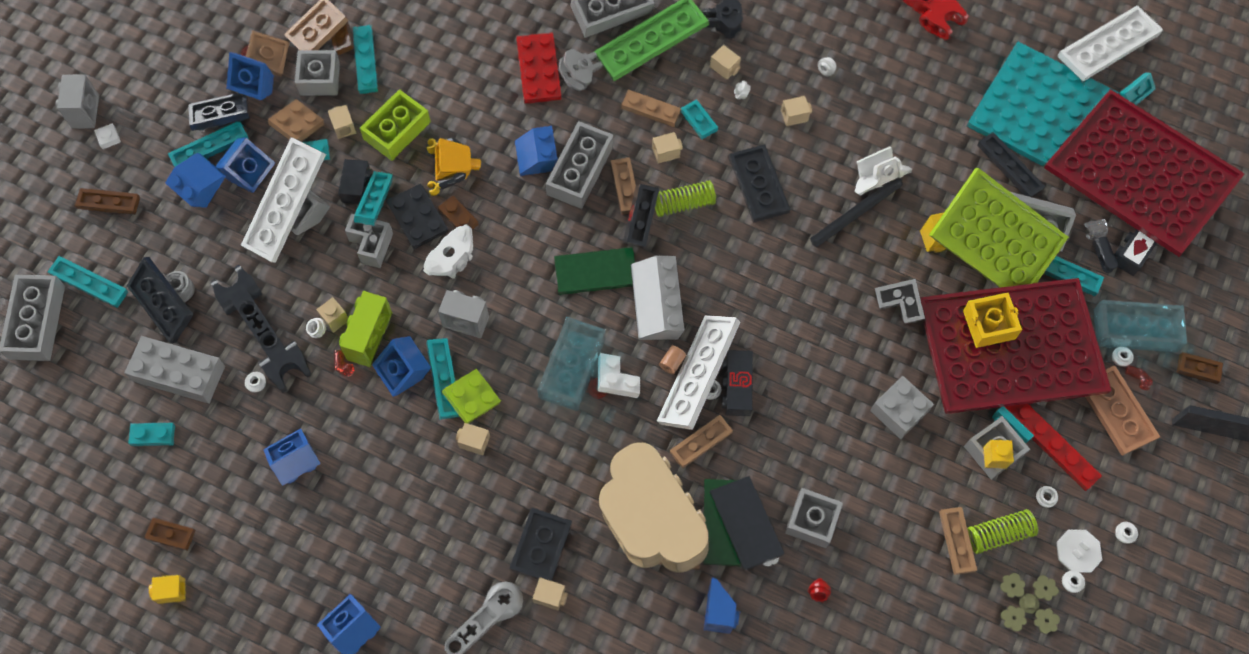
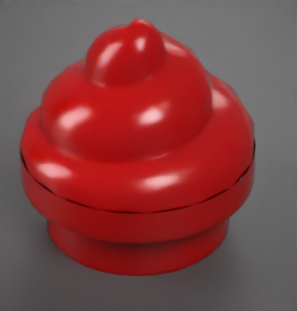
[809,578,831,602]

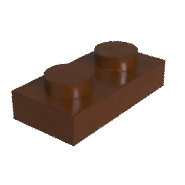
[331,15,354,55]
[438,196,479,230]
[1177,352,1223,384]
[144,518,196,551]

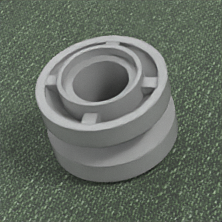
[165,271,195,302]

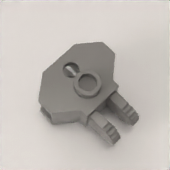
[559,49,603,91]

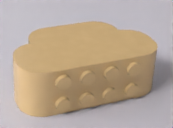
[599,443,709,572]

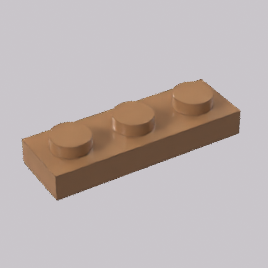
[621,90,681,127]
[611,157,636,215]
[670,415,733,469]
[939,507,977,575]

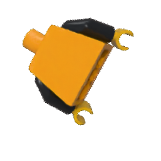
[427,137,481,196]

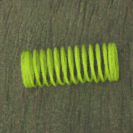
[655,180,716,217]
[967,509,1038,554]

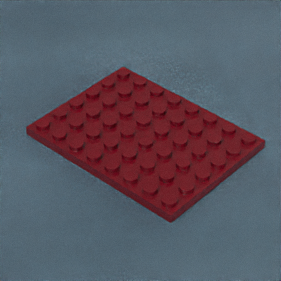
[1044,89,1245,257]
[920,278,1112,414]

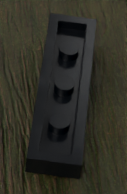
[977,132,1045,198]

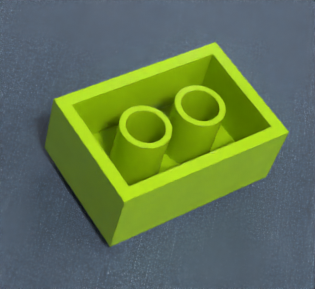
[360,89,431,161]
[339,291,393,367]

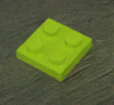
[442,368,501,424]

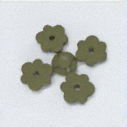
[1000,573,1060,634]

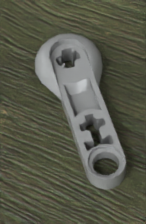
[445,581,523,654]

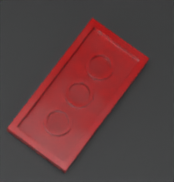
[516,33,562,104]

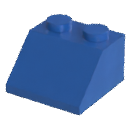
[226,52,274,100]
[515,126,558,176]
[216,137,275,193]
[165,153,226,208]
[372,336,431,397]
[264,428,320,486]
[704,578,740,634]
[317,594,381,654]

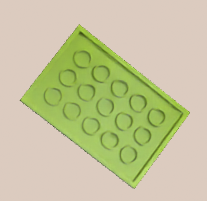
[929,168,1069,288]

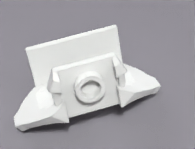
[855,147,912,196]
[423,224,473,279]

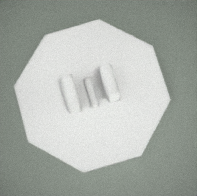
[1056,530,1102,573]

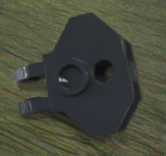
[701,0,743,39]

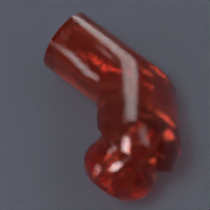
[334,350,355,377]
[1125,365,1153,391]

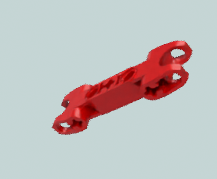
[902,0,969,40]

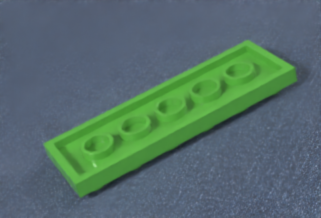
[594,0,709,81]

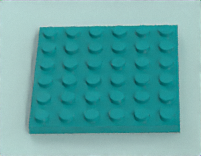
[966,41,1119,167]

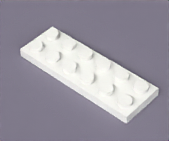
[1058,6,1163,81]
[241,137,326,263]
[657,315,740,430]

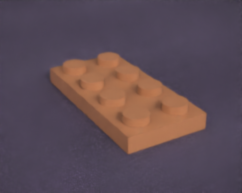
[1086,366,1160,456]

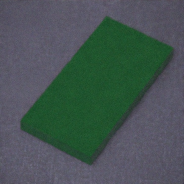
[554,247,635,295]
[703,479,741,566]

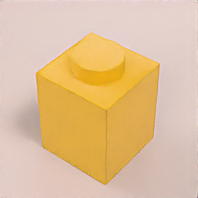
[983,440,1014,468]
[149,575,185,604]

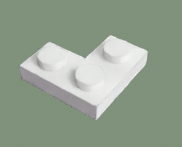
[598,353,640,398]

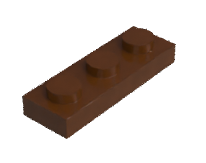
[75,188,140,215]

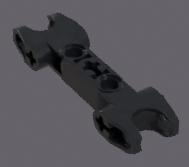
[210,265,312,393]

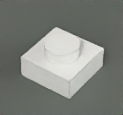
[94,123,121,149]

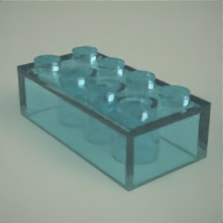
[1094,300,1187,352]
[537,317,606,411]

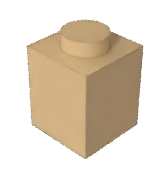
[710,45,741,80]
[781,96,812,126]
[328,105,356,139]
[652,132,683,164]
[316,297,348,333]
[456,423,490,456]
[533,578,568,611]

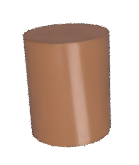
[659,345,686,374]

